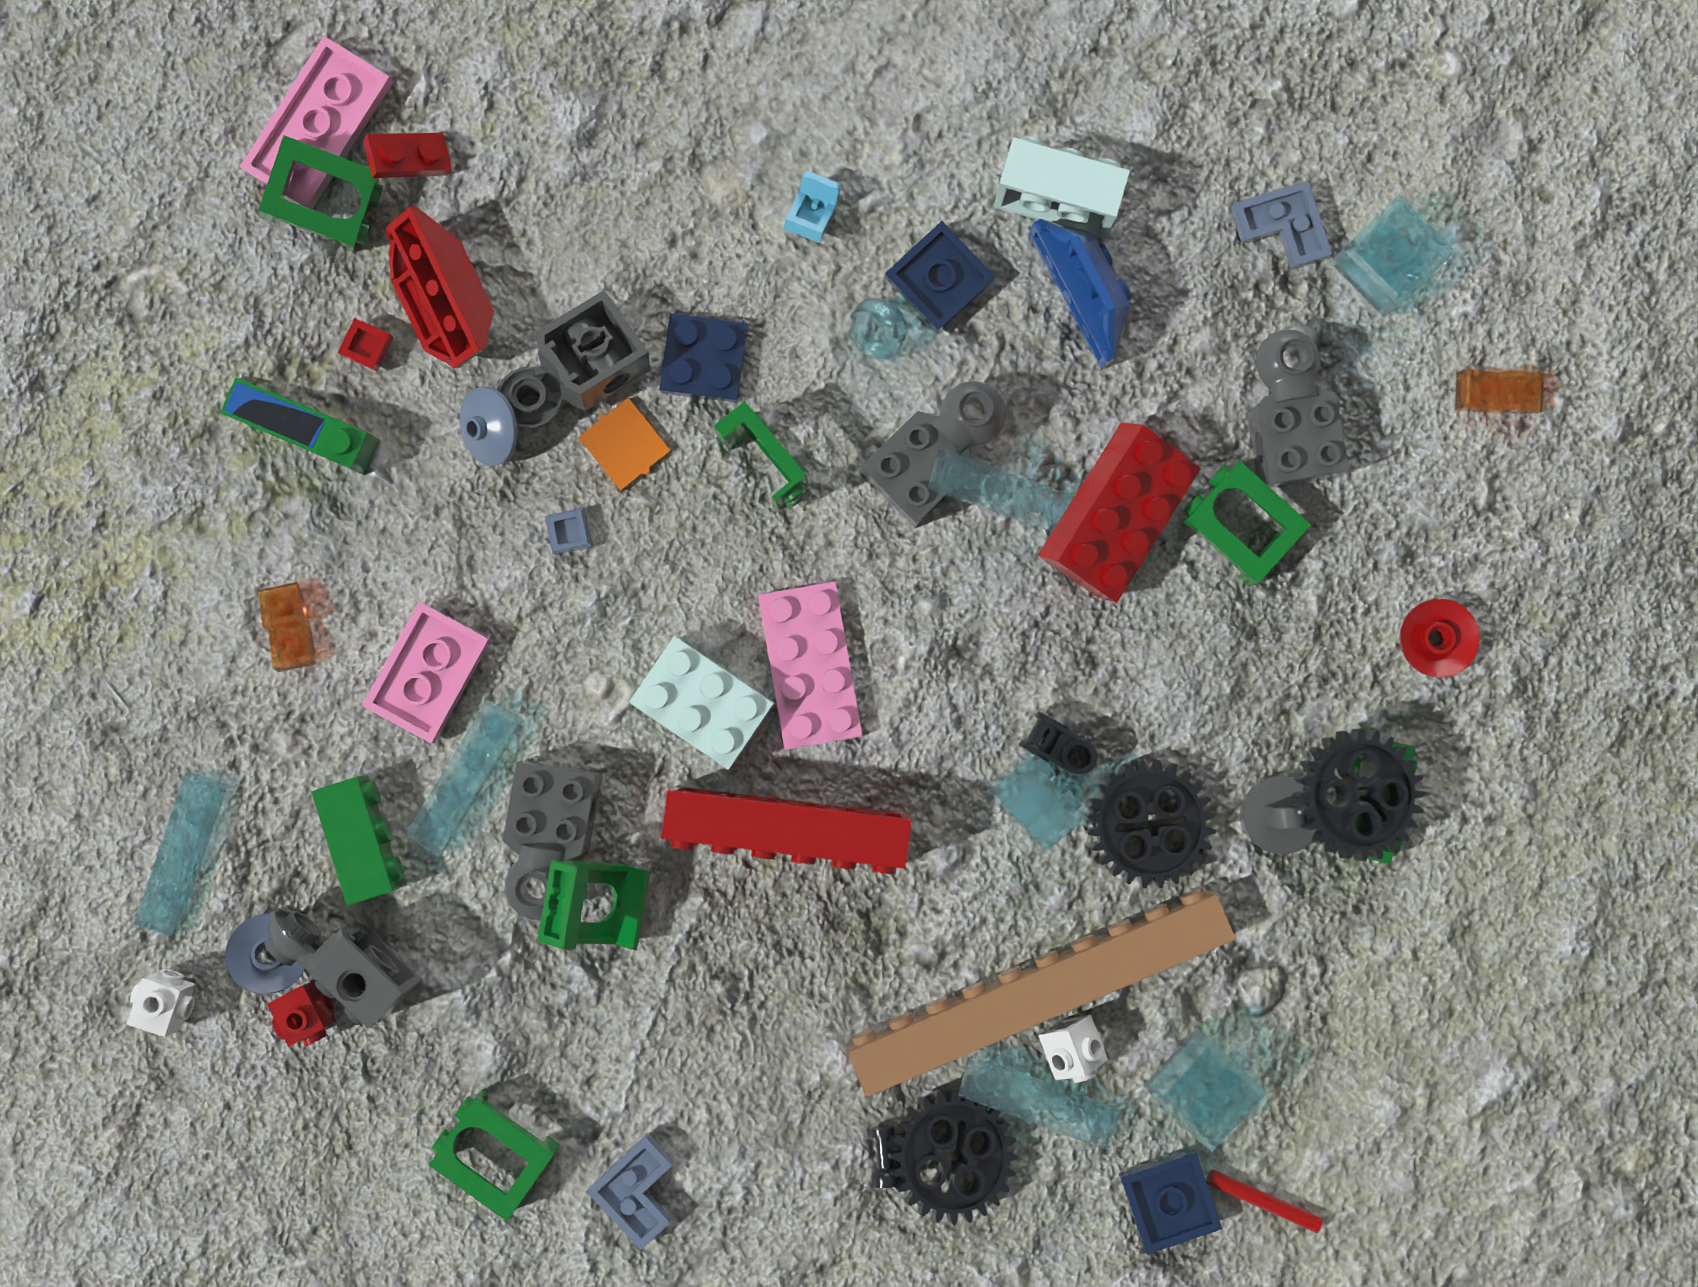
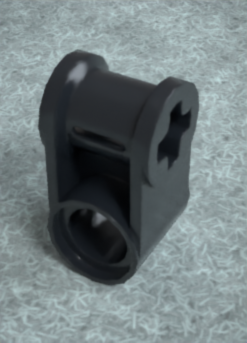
[1018,711,1098,775]

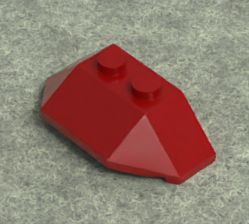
[386,206,494,368]

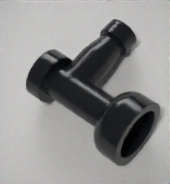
[871,1125,903,1188]

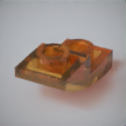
[1455,369,1544,414]
[258,582,317,672]

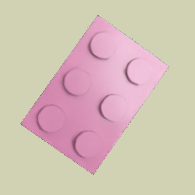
[362,602,492,744]

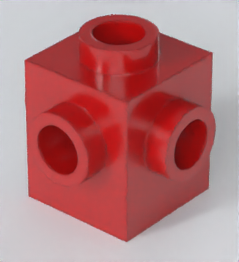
[267,979,336,1047]

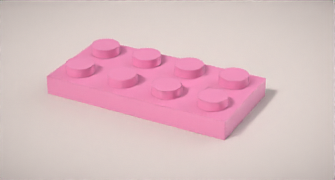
[240,36,393,209]
[758,581,862,750]

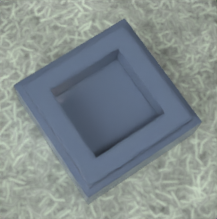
[545,508,593,555]

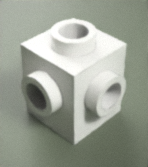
[127,969,196,1037]
[1038,1015,1108,1083]

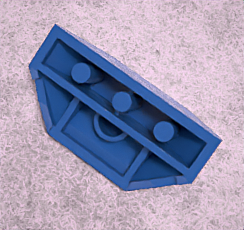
[1029,219,1131,370]

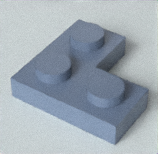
[1230,180,1332,270]
[586,1132,674,1250]

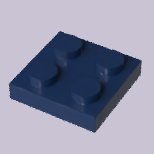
[884,221,996,334]
[659,313,748,403]
[1119,1148,1222,1255]

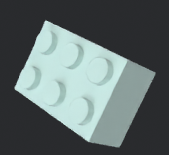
[993,136,1130,239]
[629,636,776,770]

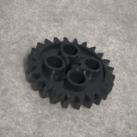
[1293,729,1426,861]
[1085,759,1216,888]
[887,1088,1018,1225]

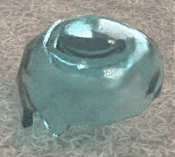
[848,297,907,361]

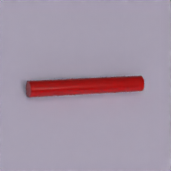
[1206,1169,1323,1233]

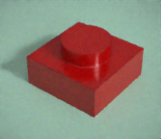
[337,318,394,372]

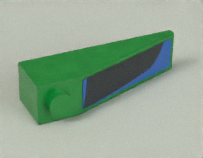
[220,377,380,475]

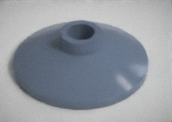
[460,386,518,466]
[225,914,305,994]

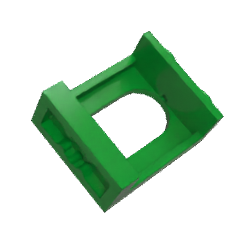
[258,135,383,252]
[713,401,809,510]
[1180,461,1311,586]
[537,860,651,950]
[429,1090,561,1221]

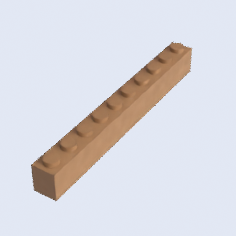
[848,888,1236,1098]

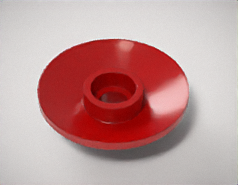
[1399,599,1480,678]

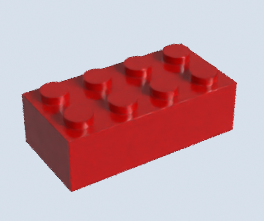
[1037,422,1201,603]

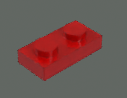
[363,133,452,178]

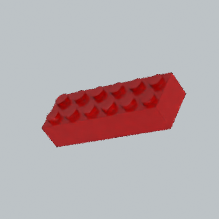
[661,786,911,874]

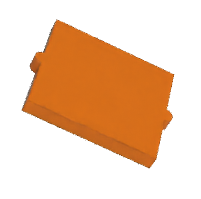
[578,398,672,491]

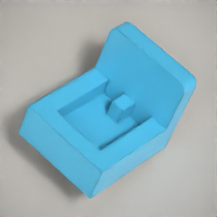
[784,171,841,243]

